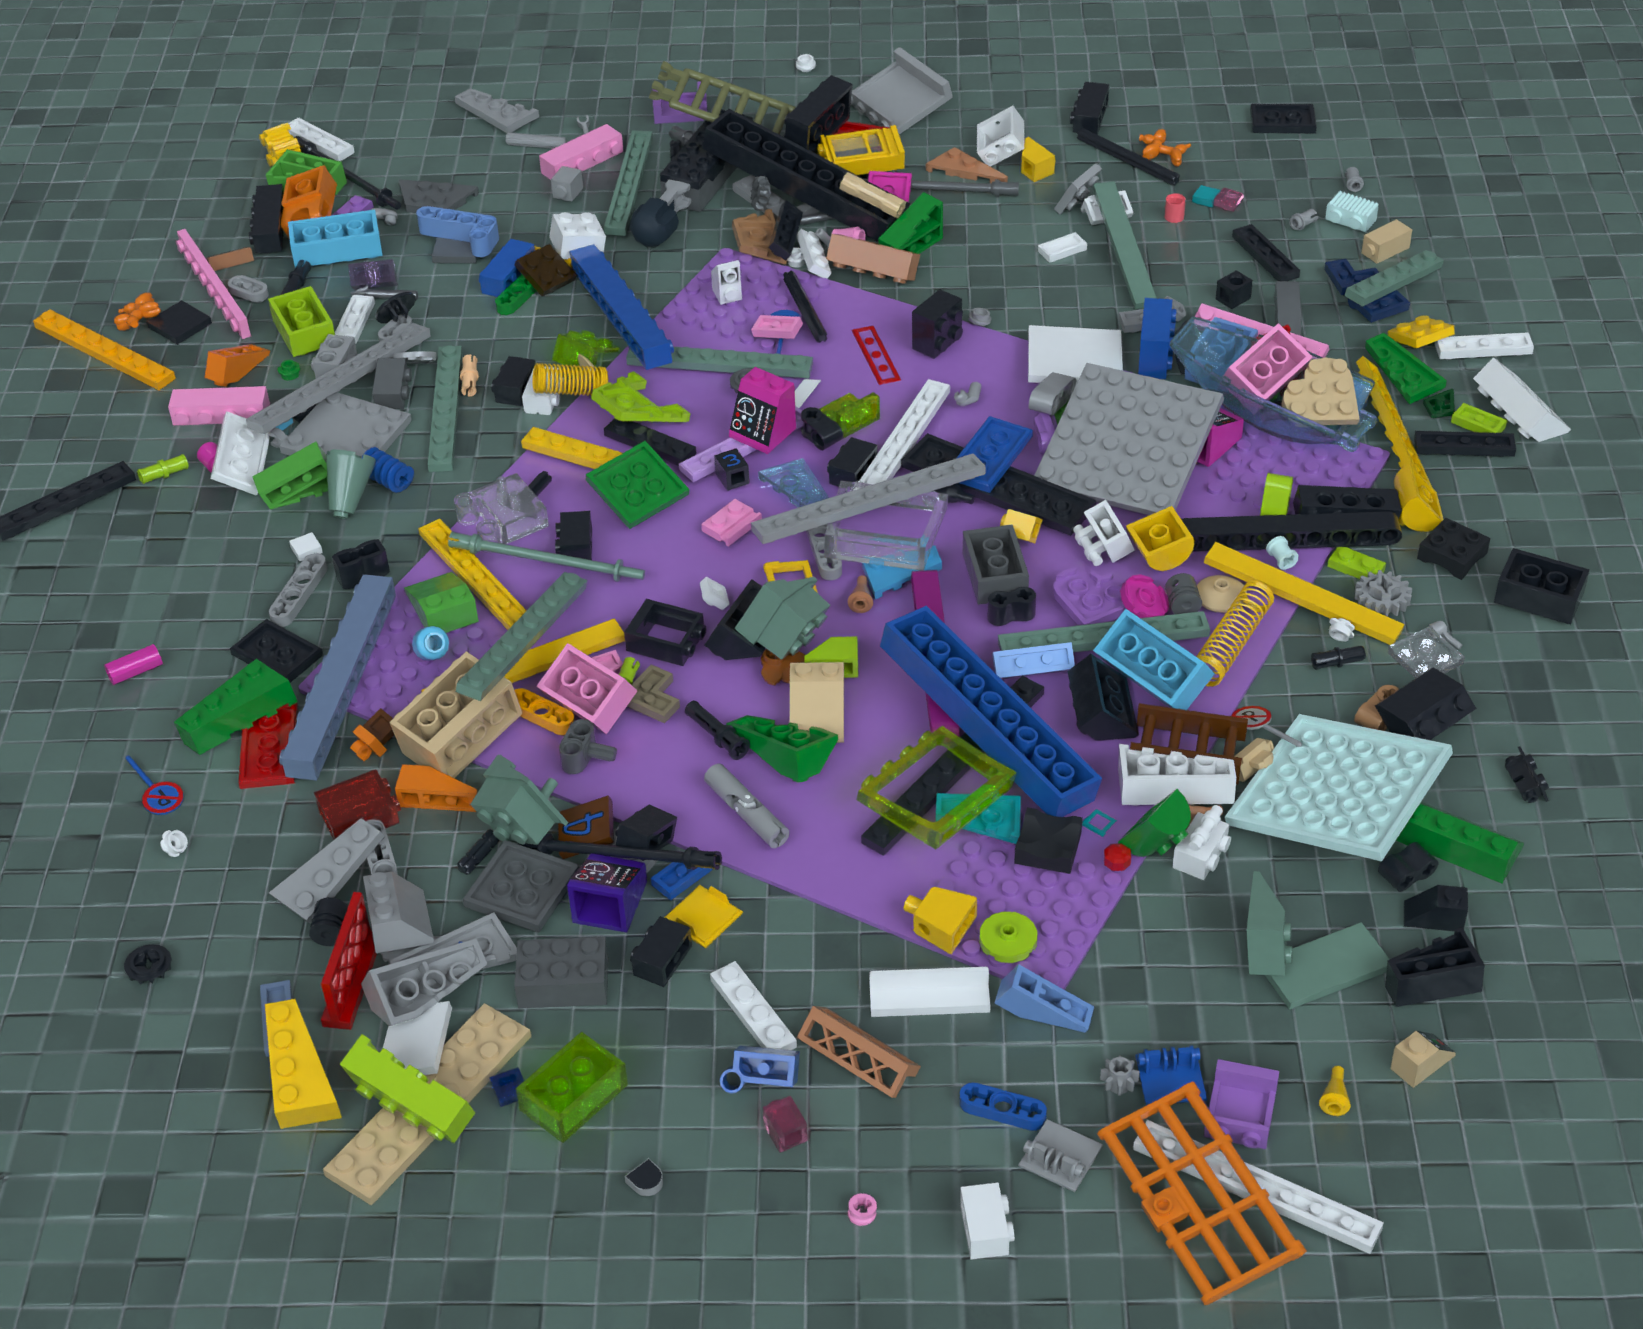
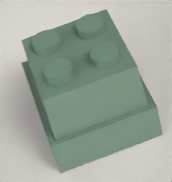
[735,577,831,660]
[470,755,568,845]

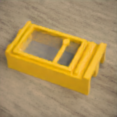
[817,125,905,175]

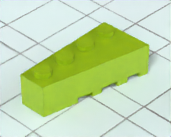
[340,1034,475,1143]

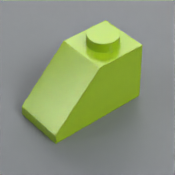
[804,636,858,678]

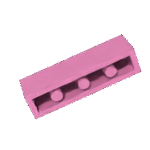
[539,124,623,180]
[168,386,270,426]

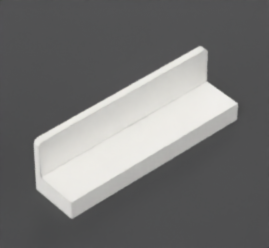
[869,967,990,1017]

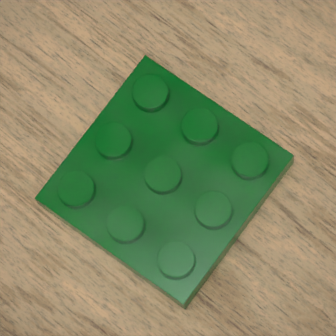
[586,441,689,529]

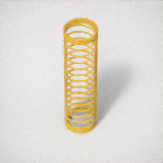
[1196,581,1274,687]

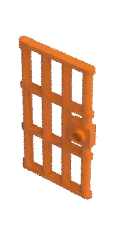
[1097,1082,1307,1305]

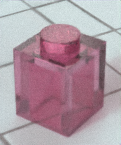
[762,1096,808,1153]

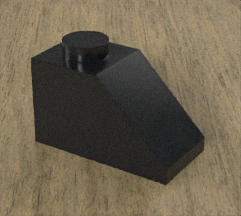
[1404,885,1468,932]

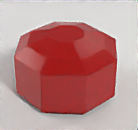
[1104,843,1131,871]

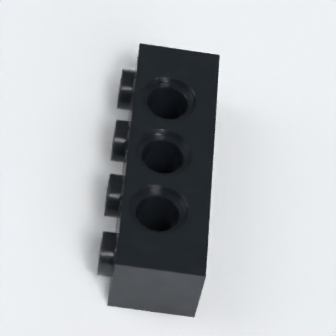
[1293,485,1402,519]

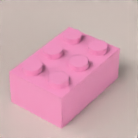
[1222,323,1313,412]
[536,643,637,735]

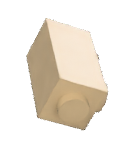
[1362,219,1412,263]

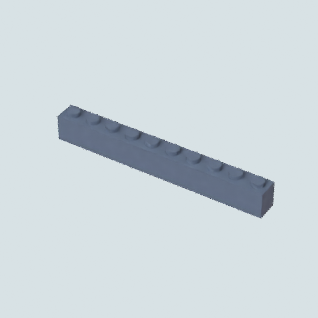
[280,574,396,781]

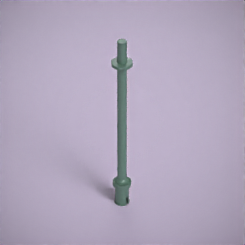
[448,531,645,582]

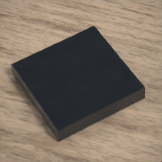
[147,300,212,345]

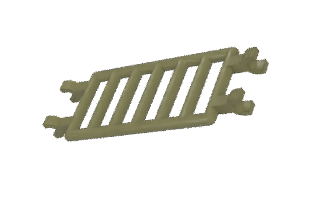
[649,61,818,155]

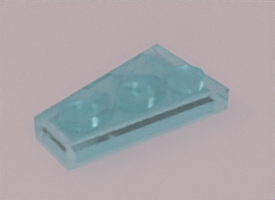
[758,458,829,508]

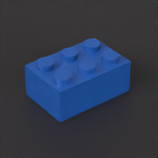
[1138,298,1177,379]

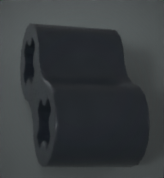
[987,587,1036,626]
[1378,842,1438,892]

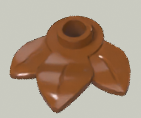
[761,648,805,685]

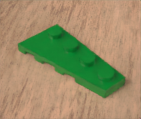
[1365,333,1447,404]

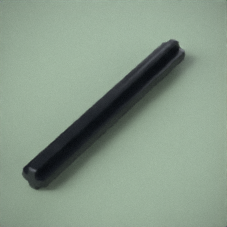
[783,271,827,343]

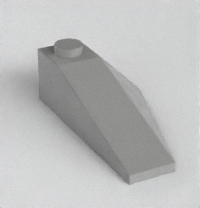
[361,938,487,1026]

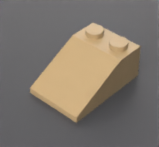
[790,662,844,743]

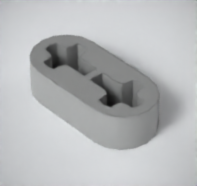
[378,315,412,342]

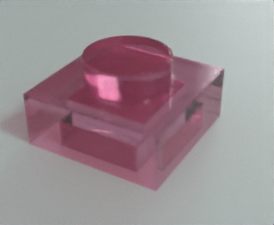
[1214,188,1244,212]

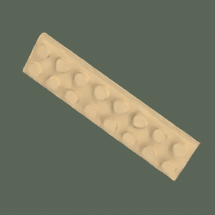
[323,1003,531,1206]

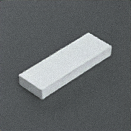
[335,295,375,344]

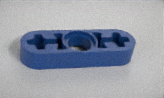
[960,1083,1047,1131]

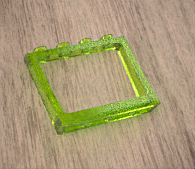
[856,726,1017,850]

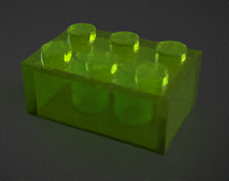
[516,1031,628,1143]

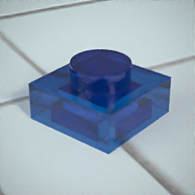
[489,1067,529,1107]

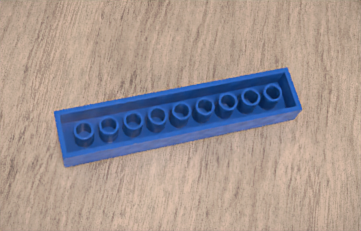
[880,606,1102,817]

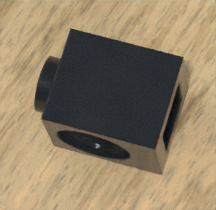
[1216,270,1253,309]

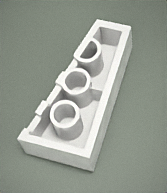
[1118,744,1236,806]

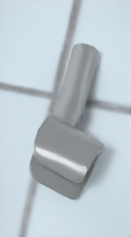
[577,115,590,134]
[1427,621,1463,650]

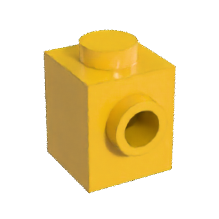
[1000,509,1042,544]

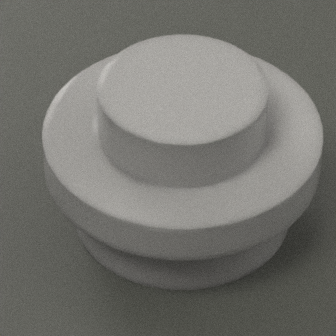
[968,308,991,327]

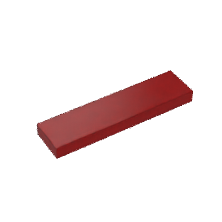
[852,326,901,385]

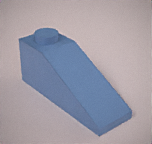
[995,964,1094,1032]

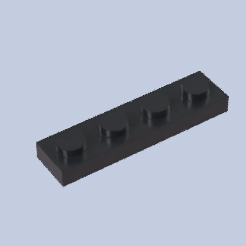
[768,200,803,261]
[1232,224,1300,281]
[604,418,696,466]
[1414,431,1516,457]

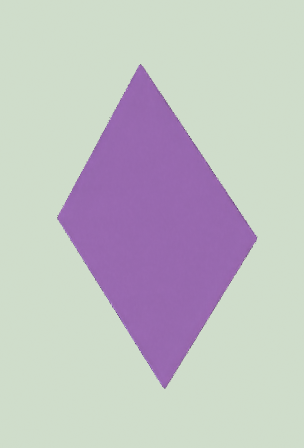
[299,248,1390,990]

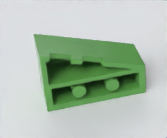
[252,441,328,510]

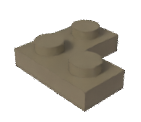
[627,664,680,724]

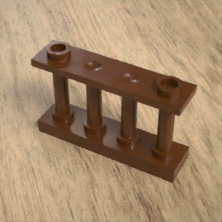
[1130,703,1248,785]

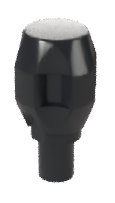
[931,483,975,504]

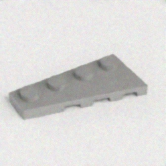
[455,88,539,133]
[269,819,384,924]

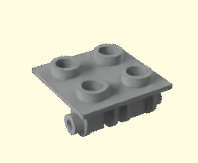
[1018,1119,1103,1192]

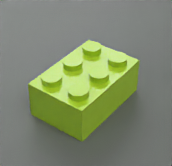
[268,286,335,357]

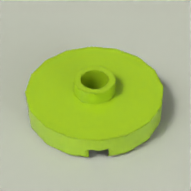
[979,911,1037,963]

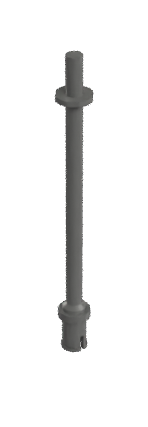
[865,179,1019,197]

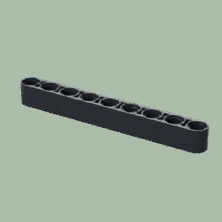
[1181,512,1402,552]

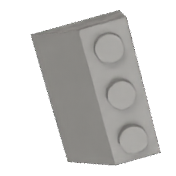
[363,871,434,953]

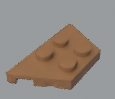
[732,209,787,264]

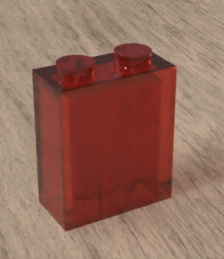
[314,769,401,840]

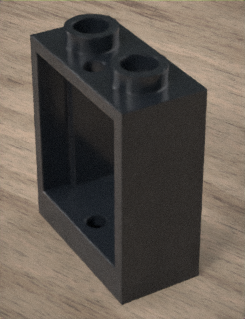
[624,598,706,666]

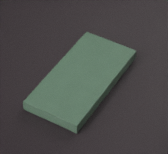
[1265,922,1390,1010]

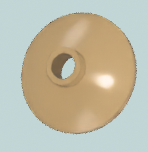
[1197,575,1247,613]

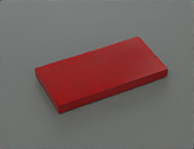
[238,703,298,789]

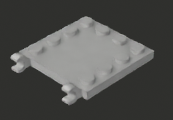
[268,393,412,458]

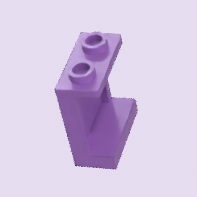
[652,82,707,124]
[1204,1059,1279,1149]

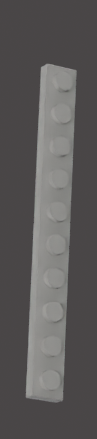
[246,323,431,434]
[751,454,986,544]

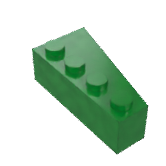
[174,659,298,755]

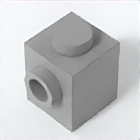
[551,166,583,202]

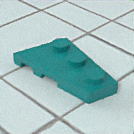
[936,793,1021,844]

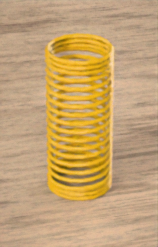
[532,363,608,396]

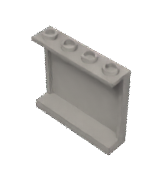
[851,47,953,134]

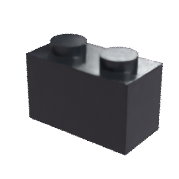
[491,356,536,407]
[827,437,877,491]
[555,511,592,560]
[615,804,677,861]
[630,916,692,987]

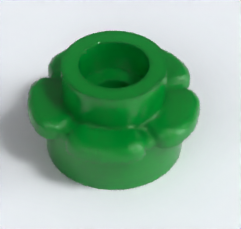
[277,360,300,381]

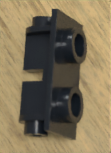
[1505,746,1549,803]

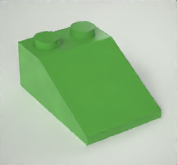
[404,572,479,633]

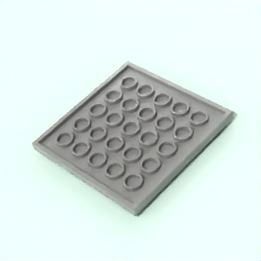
[1034,363,1224,515]

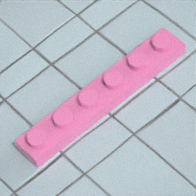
[1192,304,1329,360]

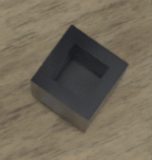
[714,448,750,491]

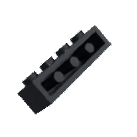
[249,184,284,254]

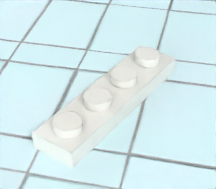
[288,118,355,162]
[1435,333,1534,359]
[710,961,797,1050]

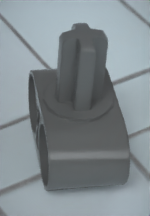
[559,719,617,774]

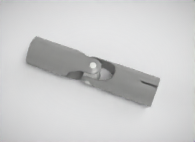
[704,764,790,848]

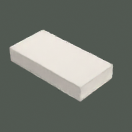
[1038,232,1087,263]

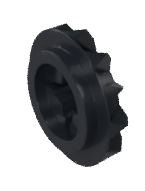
[124,944,172,985]

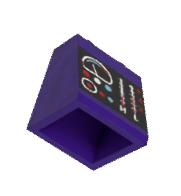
[567,853,647,933]

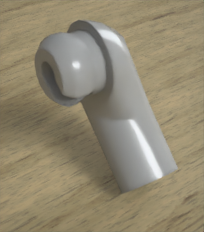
[954,382,982,407]

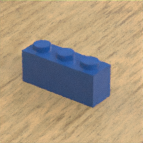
[479,239,535,297]

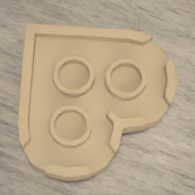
[1282,357,1360,425]

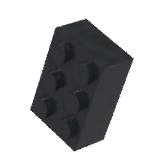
[1494,548,1590,625]

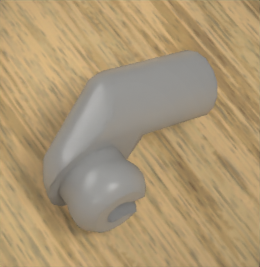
[371,208,398,226]

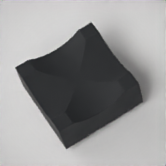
[1417,518,1490,580]
[1014,807,1083,874]

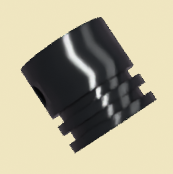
[309,897,348,946]

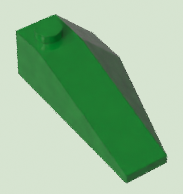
[726,715,838,782]

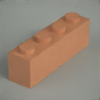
[826,234,920,284]

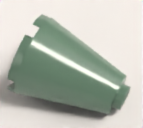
[326,449,376,519]

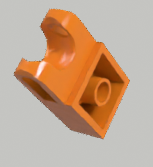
[281,165,337,239]

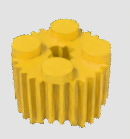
[259,123,301,166]

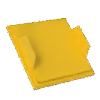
[664,885,743,948]

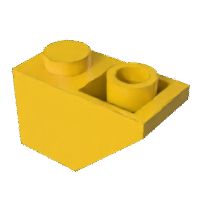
[1021,137,1055,182]

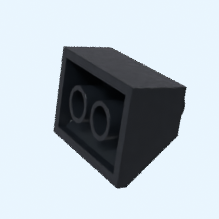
[1067,654,1139,741]
[1375,667,1477,740]

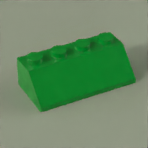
[1395,802,1524,884]

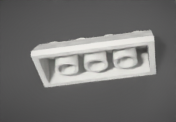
[1473,357,1571,442]

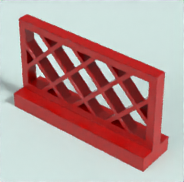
[321,892,377,1030]

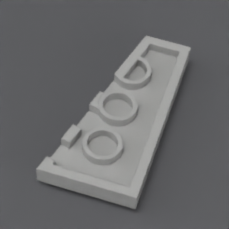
[389,912,517,969]

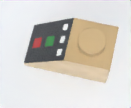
[1390,1031,1456,1088]

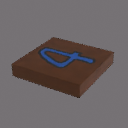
[558,795,614,859]

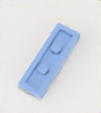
[992,642,1075,679]

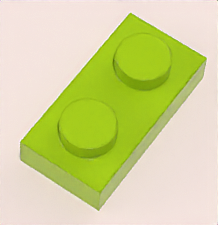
[1451,403,1507,433]
[1327,547,1386,579]

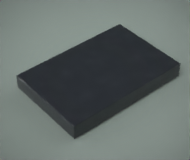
[1250,104,1317,134]
[230,619,323,683]

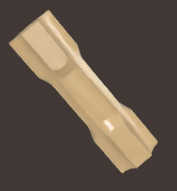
[840,172,906,219]

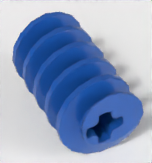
[362,447,414,493]

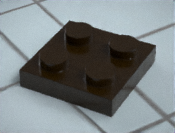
[514,244,577,297]

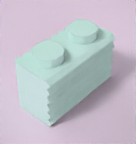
[1325,190,1379,233]

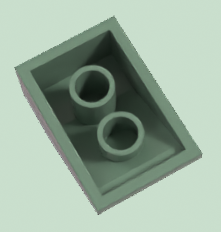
[1247,871,1292,976]

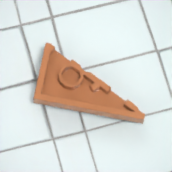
[926,147,1008,183]

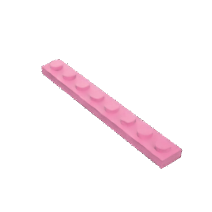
[176,229,251,339]

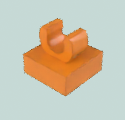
[350,724,387,761]

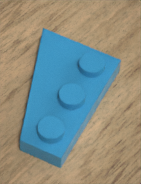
[862,545,942,600]

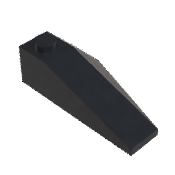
[704,579,766,660]

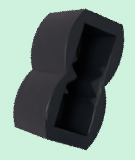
[332,539,390,589]

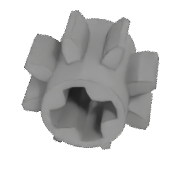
[1100,1056,1139,1095]

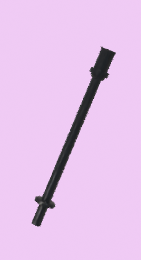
[294,136,401,210]
[518,833,722,870]

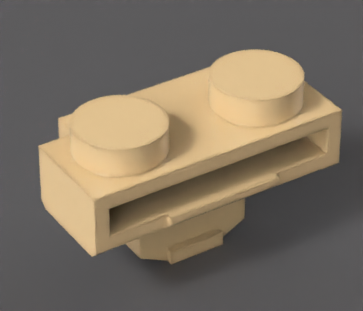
[1234,738,1274,782]

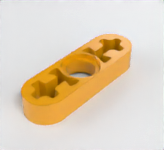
[515,688,575,735]

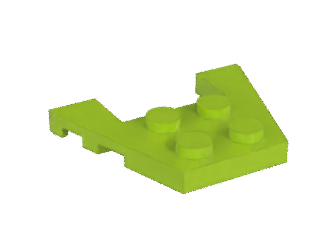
[591,371,691,422]

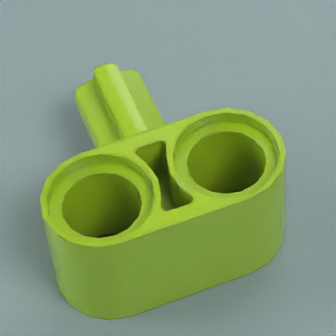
[1260,473,1293,516]

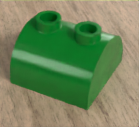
[1118,789,1191,857]

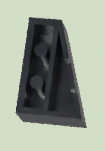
[1385,927,1485,1007]

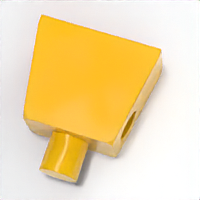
[903,887,977,954]

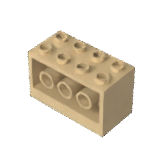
[389,651,523,778]

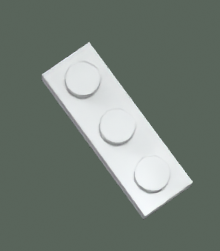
[796,229,831,279]

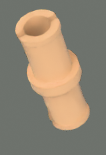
[460,354,479,397]

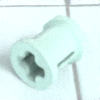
[1266,536,1299,570]

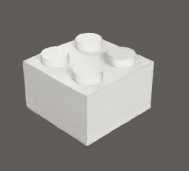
[550,212,606,259]

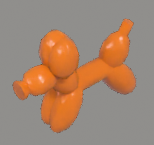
[1139,129,1191,167]
[114,292,161,331]

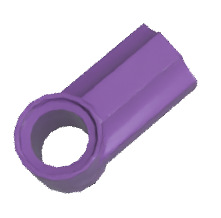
[1034,412,1057,454]

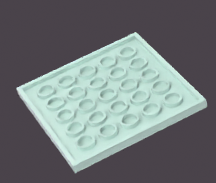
[1225,714,1453,861]

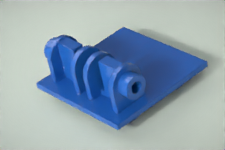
[1135,1045,1207,1106]

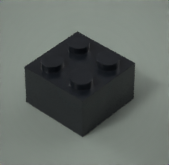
[912,289,963,359]

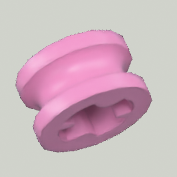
[848,1193,877,1226]

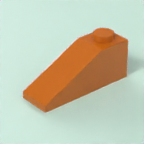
[205,344,270,386]
[395,764,478,812]

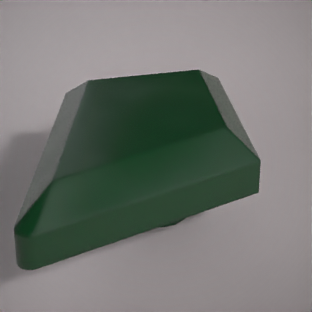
[1423,388,1455,418]

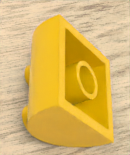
[1394,463,1444,532]
[1126,506,1194,571]

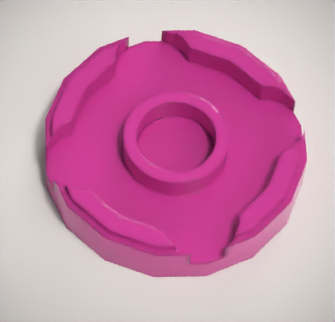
[1120,574,1169,618]

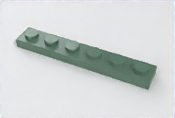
[1345,250,1444,306]

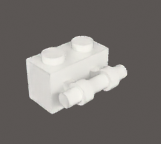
[1073,500,1135,566]
[1173,805,1231,880]

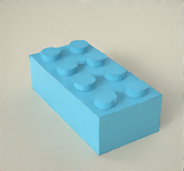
[288,210,383,268]
[1093,609,1215,710]

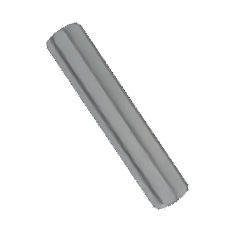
[506,132,566,149]

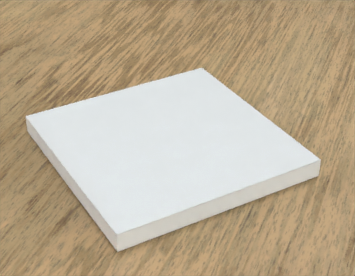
[1028,325,1123,384]

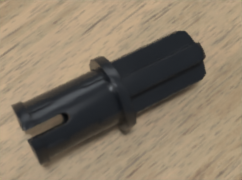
[1311,646,1366,670]

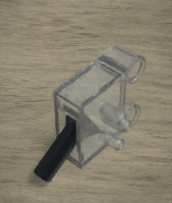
[454,471,552,553]

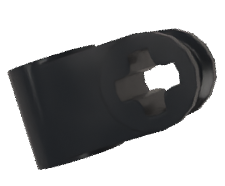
[801,407,843,450]

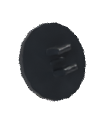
[375,292,416,323]

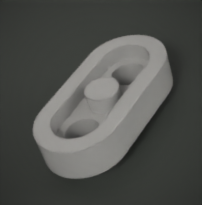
[228,275,269,303]

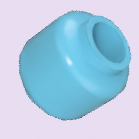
[412,626,449,661]

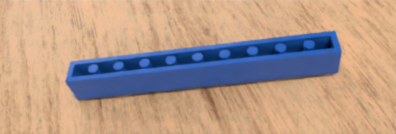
[569,244,674,370]

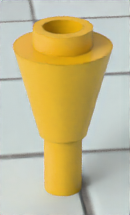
[1319,1066,1351,1116]

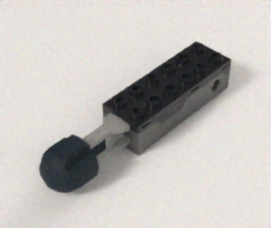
[630,109,753,247]

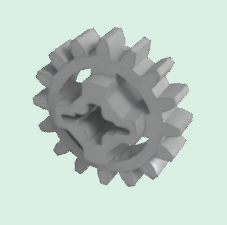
[1354,570,1412,617]

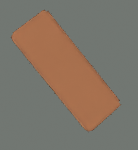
[206,246,254,271]

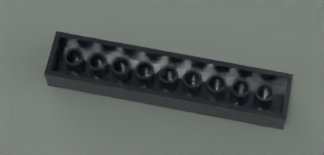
[702,109,910,242]

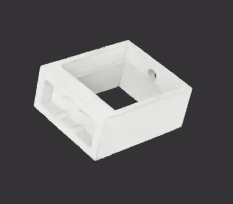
[977,106,1024,167]

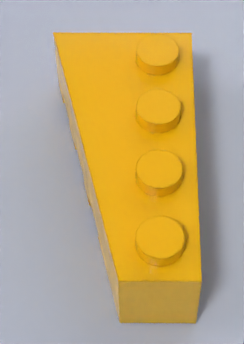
[265,999,342,1129]

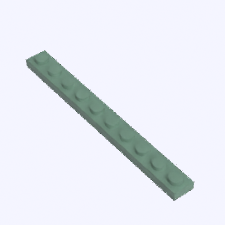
[456,572,588,701]

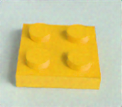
[1388,316,1455,348]

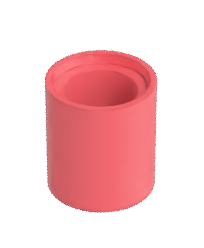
[1165,193,1186,223]

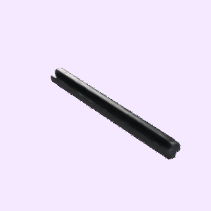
[1077,128,1180,186]

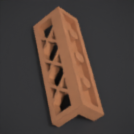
[797,1006,921,1098]

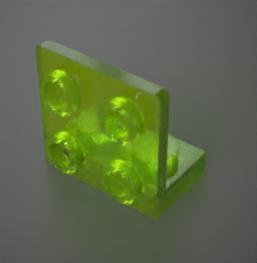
[552,330,620,371]
[819,392,880,438]

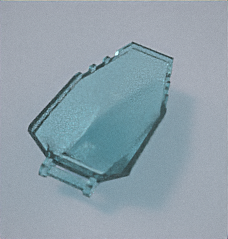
[1170,316,1378,452]

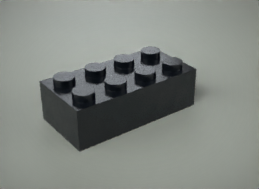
[784,75,853,153]

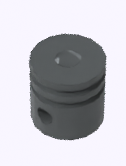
[1165,573,1202,614]

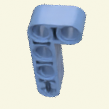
[416,206,499,257]

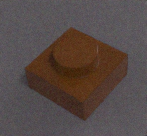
[363,708,394,746]

